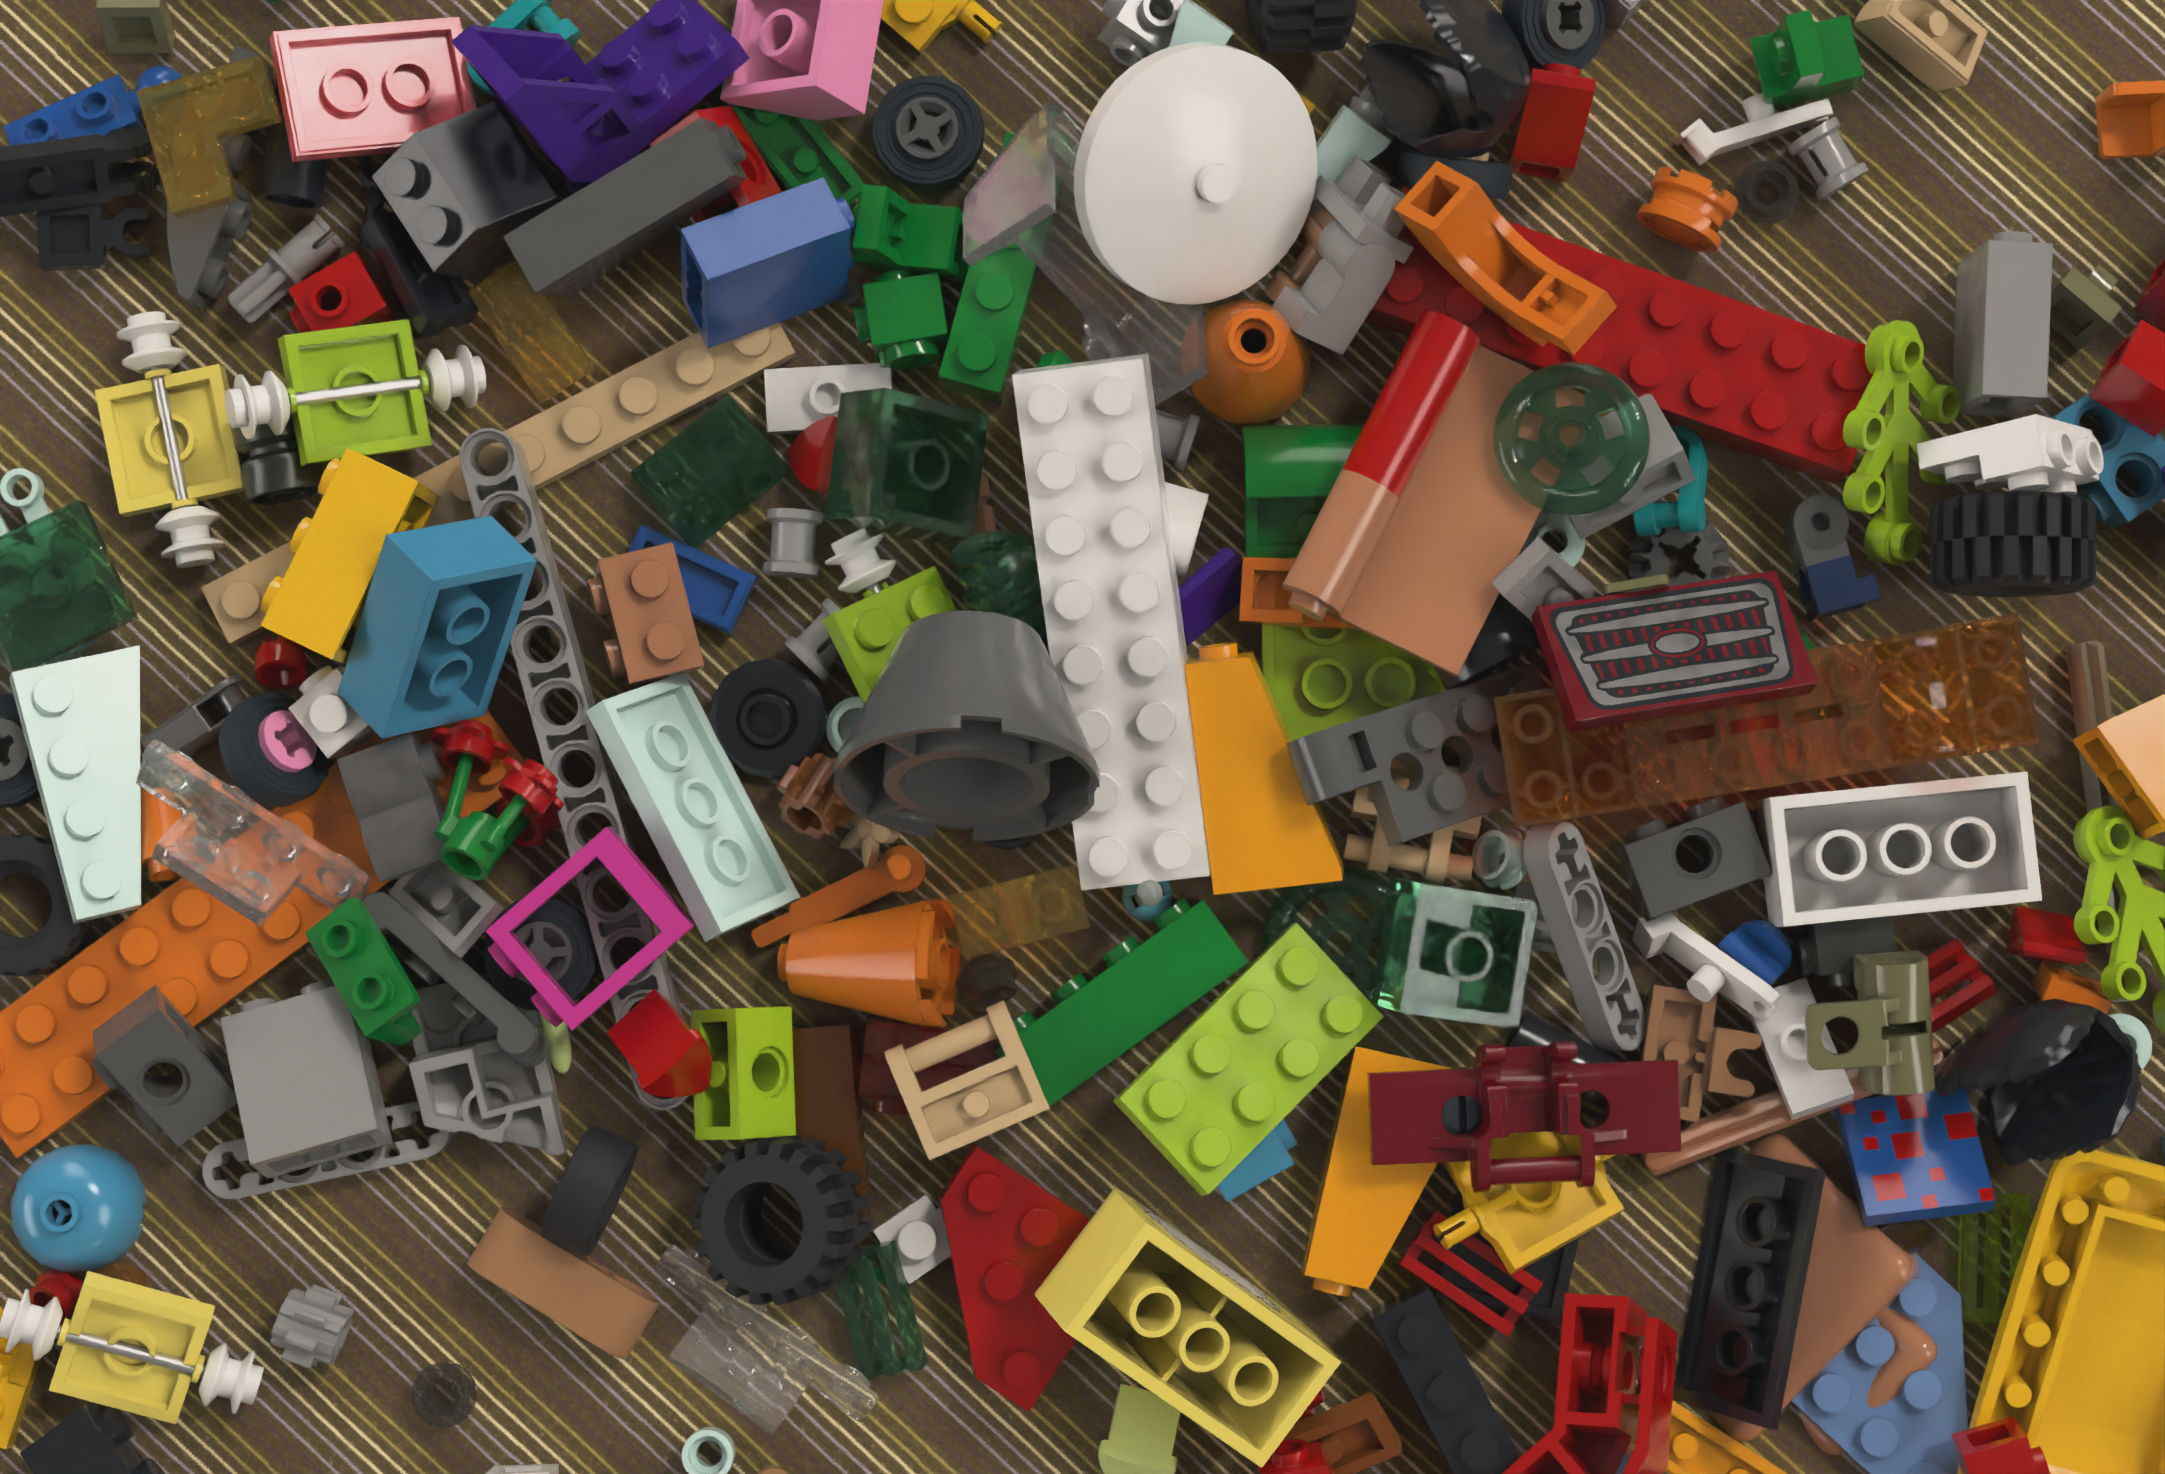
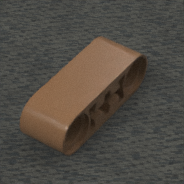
[467,1207,660,1360]

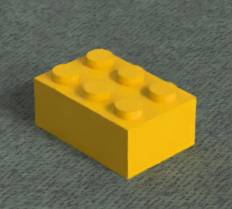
[260,447,440,665]

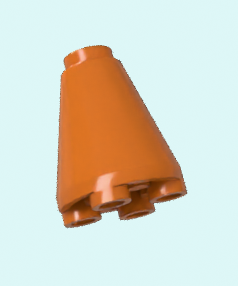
[1185,300,1310,425]

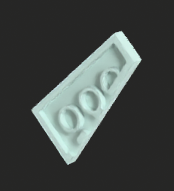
[9,645,141,924]

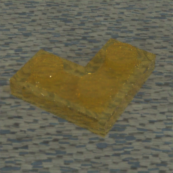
[136,55,283,218]

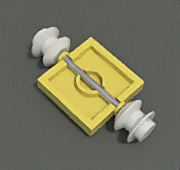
[95,311,245,568]
[0,1271,264,1424]

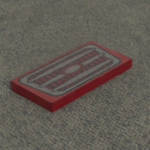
[1531,570,1818,732]

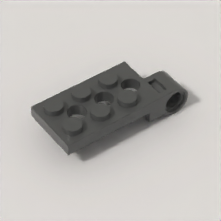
[1286,662,1578,847]

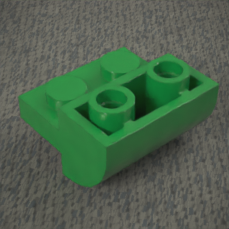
[1242,423,1365,558]

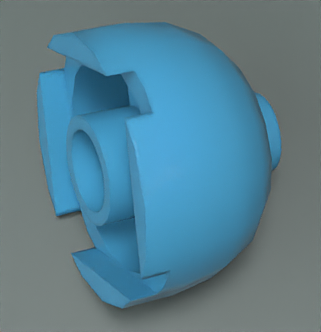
[10,1144,146,1273]

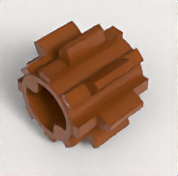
[777,753,855,839]

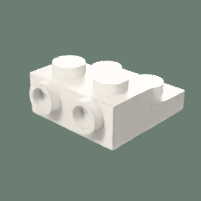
[1916,414,2104,495]

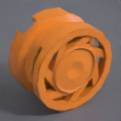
[1636,166,1739,253]

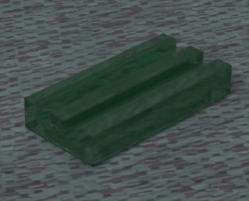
[836,1240,928,1382]

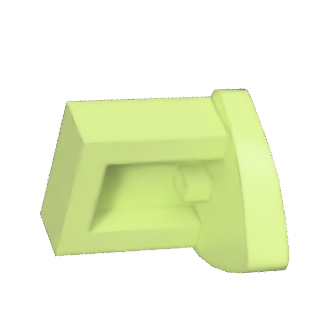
[1098,1384,1181,1474]

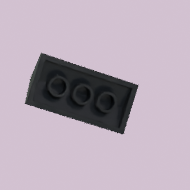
[1673,1149,1826,1430]

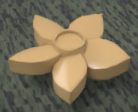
[839,813,900,869]

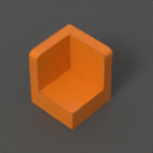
[2095,80,2165,159]

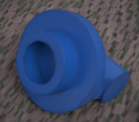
[1717,920,1792,986]

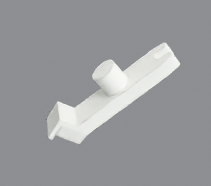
[1674,93,1834,166]
[1632,912,1781,1021]

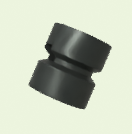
[231,414,325,505]

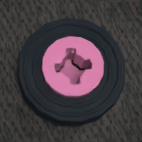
[218,692,331,807]

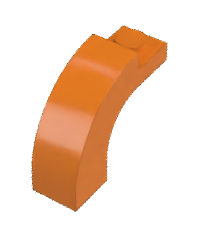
[1394,161,1617,355]

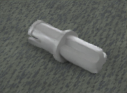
[227,214,345,323]

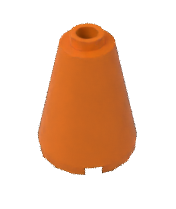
[777,899,960,1028]

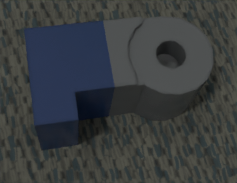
[1784,494,1881,622]

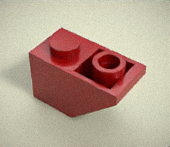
[1505,63,1597,182]

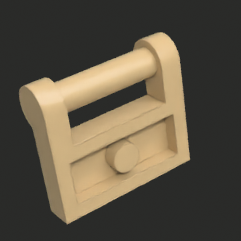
[884,1000,1050,1160]

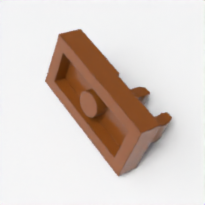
[1283,1391,1402,1474]

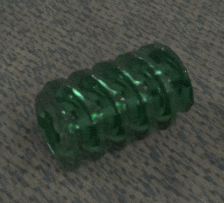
[952,530,1050,657]

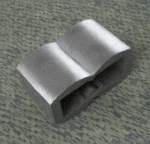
[337,733,461,882]

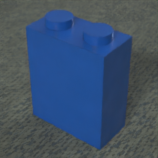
[681,177,856,349]

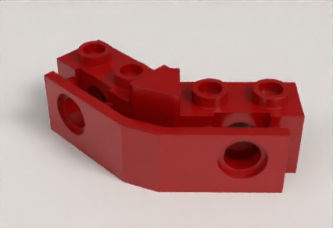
[1502,1293,1678,1474]

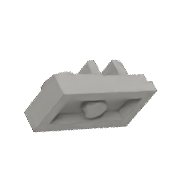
[1491,536,1604,621]

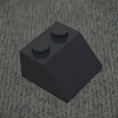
[372,102,564,283]

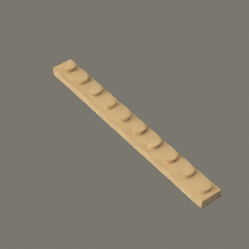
[201,322,797,646]

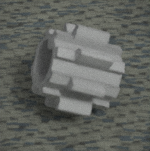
[270,1284,354,1369]

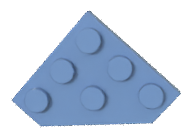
[1791,1253,1968,1474]

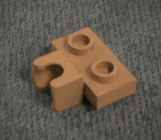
[1639,985,1762,1122]

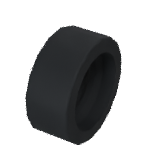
[540,1125,639,1256]

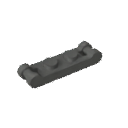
[363,892,549,1067]

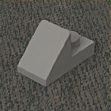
[388,862,506,958]

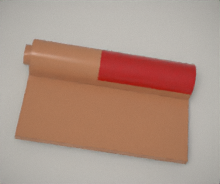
[1282,310,1596,677]

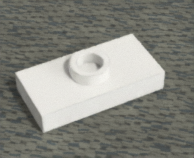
[764,363,895,435]
[1747,977,1854,1120]

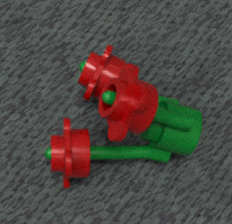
[431,720,564,881]

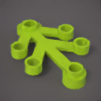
[1843,320,1961,566]
[2073,806,2165,1033]

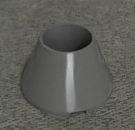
[834,611,1100,841]

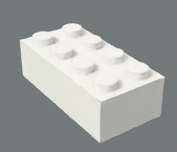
[1755,772,2042,927]

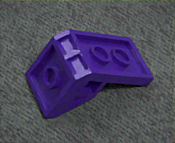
[451,0,750,183]

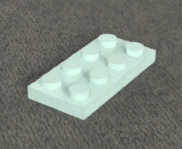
[586,673,800,942]

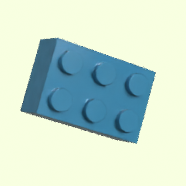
[338,516,537,739]

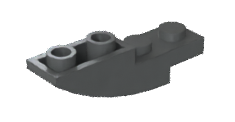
[167,46,275,311]

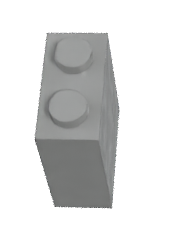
[1952,231,2053,417]
[220,980,393,1179]

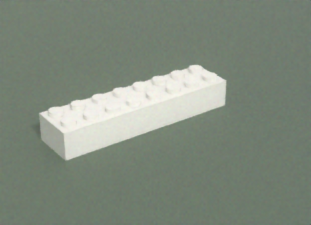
[1012,354,1211,890]

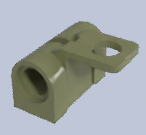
[1805,950,1935,1095]

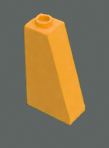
[1185,642,1344,895]
[1301,1046,1453,1297]

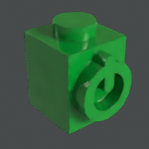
[854,270,949,370]

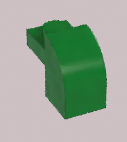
[1749,10,1864,105]
[851,184,979,284]

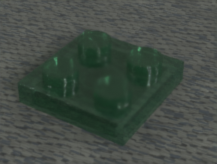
[0,500,138,671]

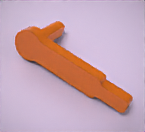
[751,845,926,948]

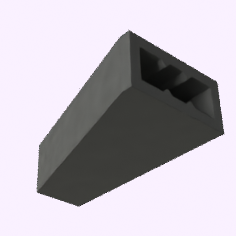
[503,117,748,297]

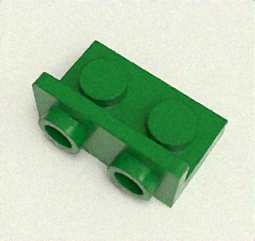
[305,897,422,1046]

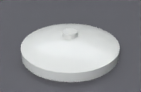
[1074,42,1318,305]

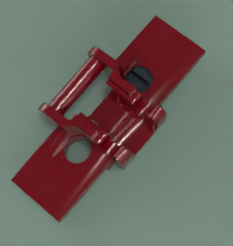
[1367,1041,1681,1193]

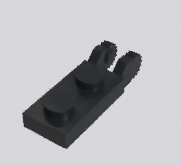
[0,127,160,217]

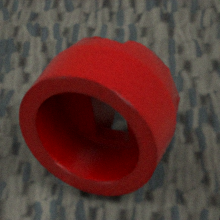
[255,635,307,689]

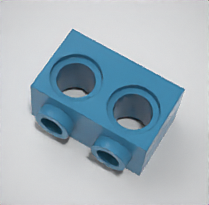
[2051,390,2165,530]

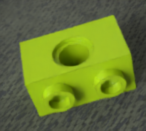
[691,1006,796,1140]

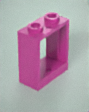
[486,826,696,1030]

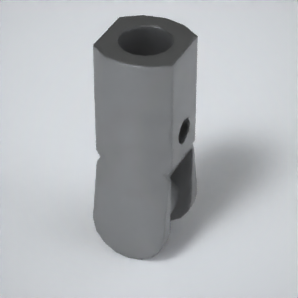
[141,674,247,773]

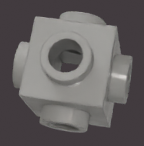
[1097,0,1209,67]

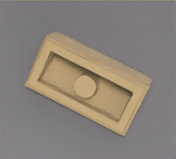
[1854,0,1988,91]

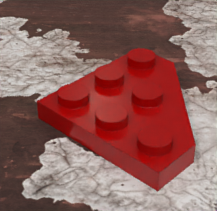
[938,1143,1090,1412]

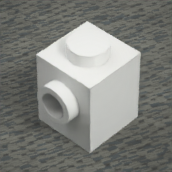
[288,665,376,759]

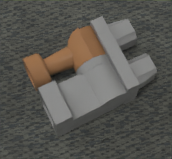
[1264,156,1414,355]

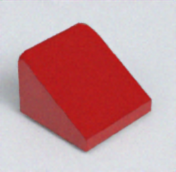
[2006,906,2088,965]

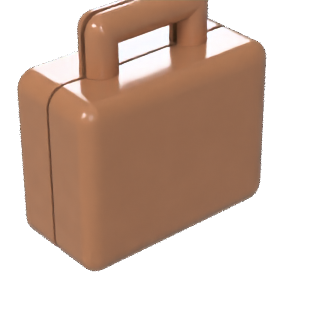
[1706,1133,1938,1455]

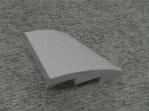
[408,971,567,1155]

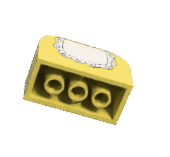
[1035,1188,1341,1468]

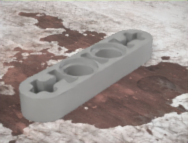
[1523,822,1646,1051]
[202,1101,454,1199]

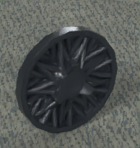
[709,658,828,778]

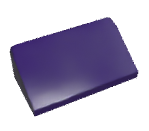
[1178,547,1242,647]

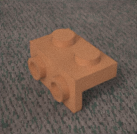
[587,542,704,691]

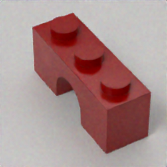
[2089,257,2165,438]

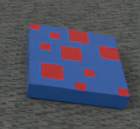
[1836,1088,1996,1227]

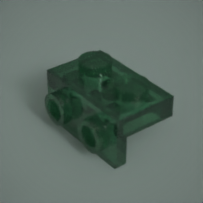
[630,394,789,548]

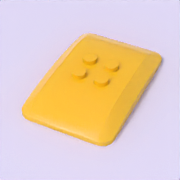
[1957,1149,2165,1474]

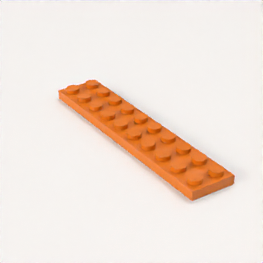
[0,708,527,1159]

